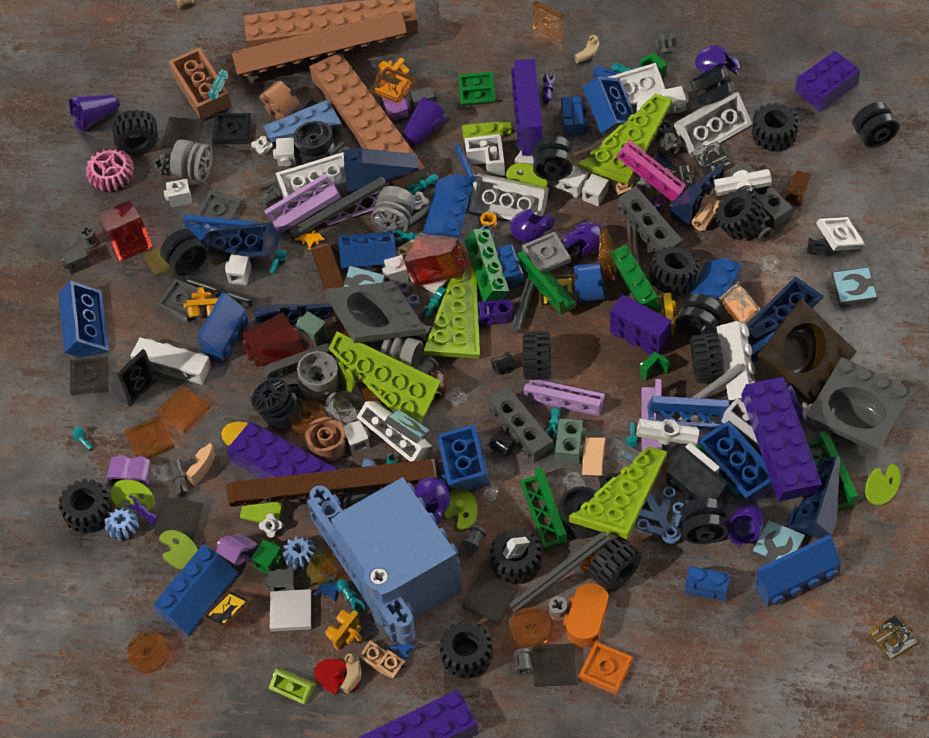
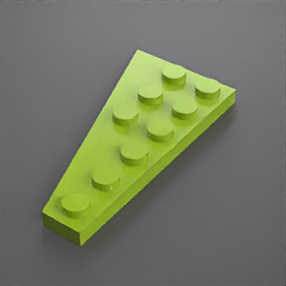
[578,93,672,185]
[422,260,480,359]
[329,332,442,424]
[569,446,667,539]

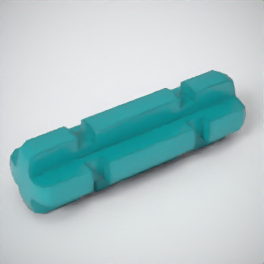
[208,69,229,100]

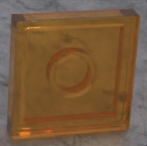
[532,1,565,42]
[599,229,616,281]
[156,385,211,434]
[124,415,175,459]

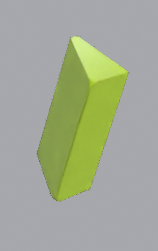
[240,502,284,526]
[268,668,316,705]

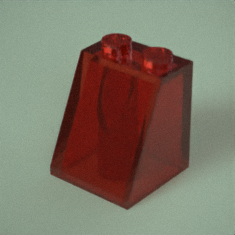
[96,200,153,262]
[404,233,469,286]
[242,313,303,367]

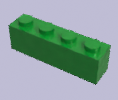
[609,244,662,312]

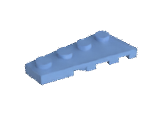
[264,100,342,142]

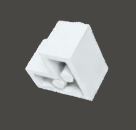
[465,134,505,177]

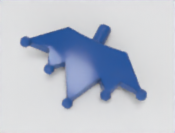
[314,578,342,602]
[391,642,415,667]

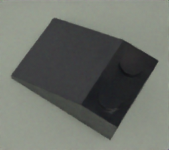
[110,349,156,407]

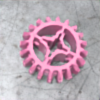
[86,148,134,192]

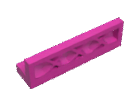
[616,140,686,201]

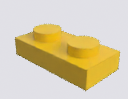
[663,293,677,335]

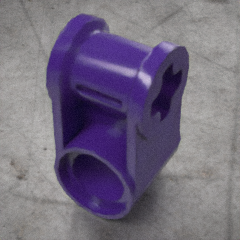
[477,300,514,326]

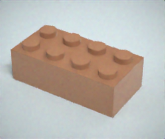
[168,47,232,121]

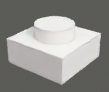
[502,537,530,559]

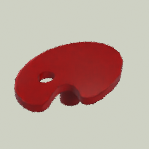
[314,659,360,694]

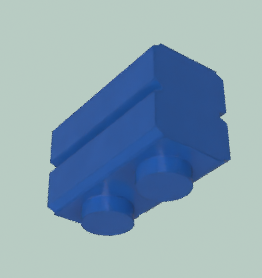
[561,96,588,136]
[496,244,524,289]
[685,566,730,602]

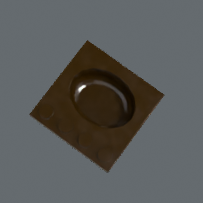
[757,299,857,404]

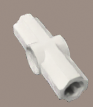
[714,169,772,196]
[636,419,699,445]

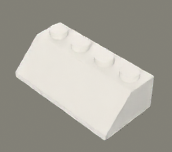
[673,92,752,157]
[276,152,353,205]
[469,173,550,220]

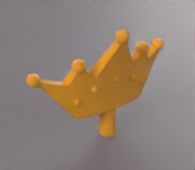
[294,230,325,250]

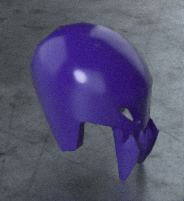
[695,45,740,76]
[510,209,556,243]
[561,222,607,256]
[415,477,450,525]
[727,505,764,548]

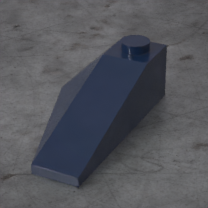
[343,148,419,192]
[669,163,725,227]
[203,222,280,258]
[746,276,824,340]
[253,304,333,337]
[787,456,840,539]

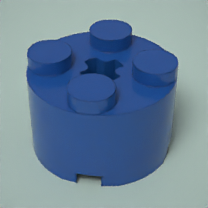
[574,262,606,303]

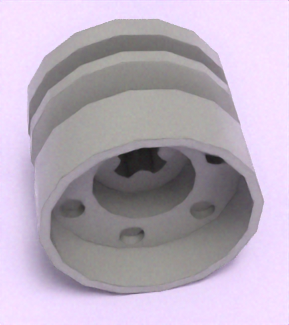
[170,139,213,182]
[371,186,416,234]
[380,337,423,368]
[297,351,339,402]

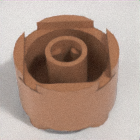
[259,81,301,120]
[305,417,347,463]

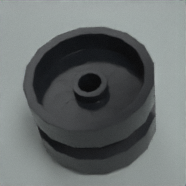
[690,65,735,105]
[852,102,900,148]
[293,121,335,164]
[533,136,573,181]
[160,229,208,276]
[676,293,724,338]
[559,486,599,539]
[680,498,728,545]

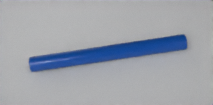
[454,144,476,182]

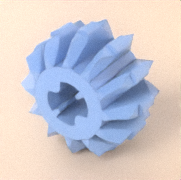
[105,506,139,541]
[282,535,317,570]

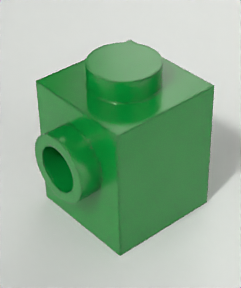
[251,539,283,575]

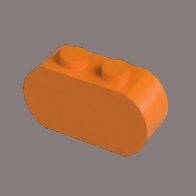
[563,583,609,648]

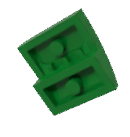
[458,71,496,105]

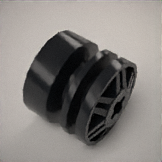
[251,378,302,430]

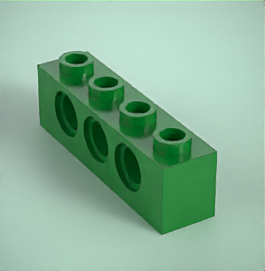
[465,229,509,301]

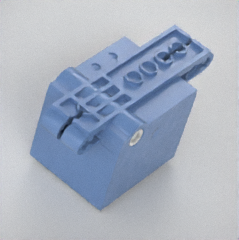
[307,477,462,645]

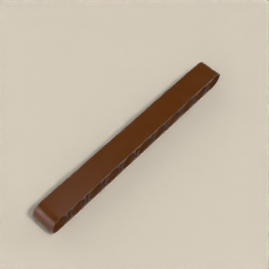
[311,242,386,406]
[226,459,441,507]

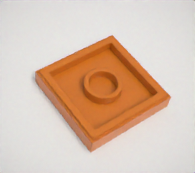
[578,641,634,695]

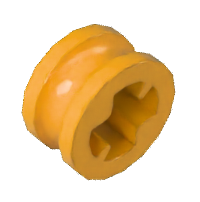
[480,212,497,230]

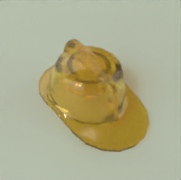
[306,548,342,585]

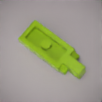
[462,121,512,143]

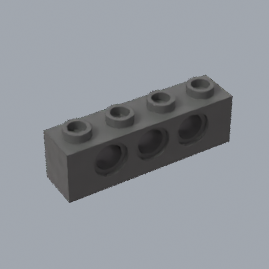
[728,162,793,230]
[616,186,683,253]
[488,387,553,463]

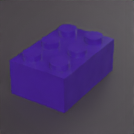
[795,51,860,112]
[610,295,672,355]

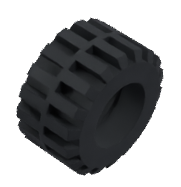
[752,103,798,152]
[112,110,158,154]
[715,189,766,240]
[649,246,699,295]
[523,331,551,380]
[690,333,724,384]
[58,479,112,533]
[490,528,542,584]
[588,537,642,592]
[439,621,493,679]

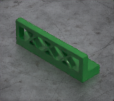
[517,251,576,316]
[807,430,858,511]
[520,467,567,550]

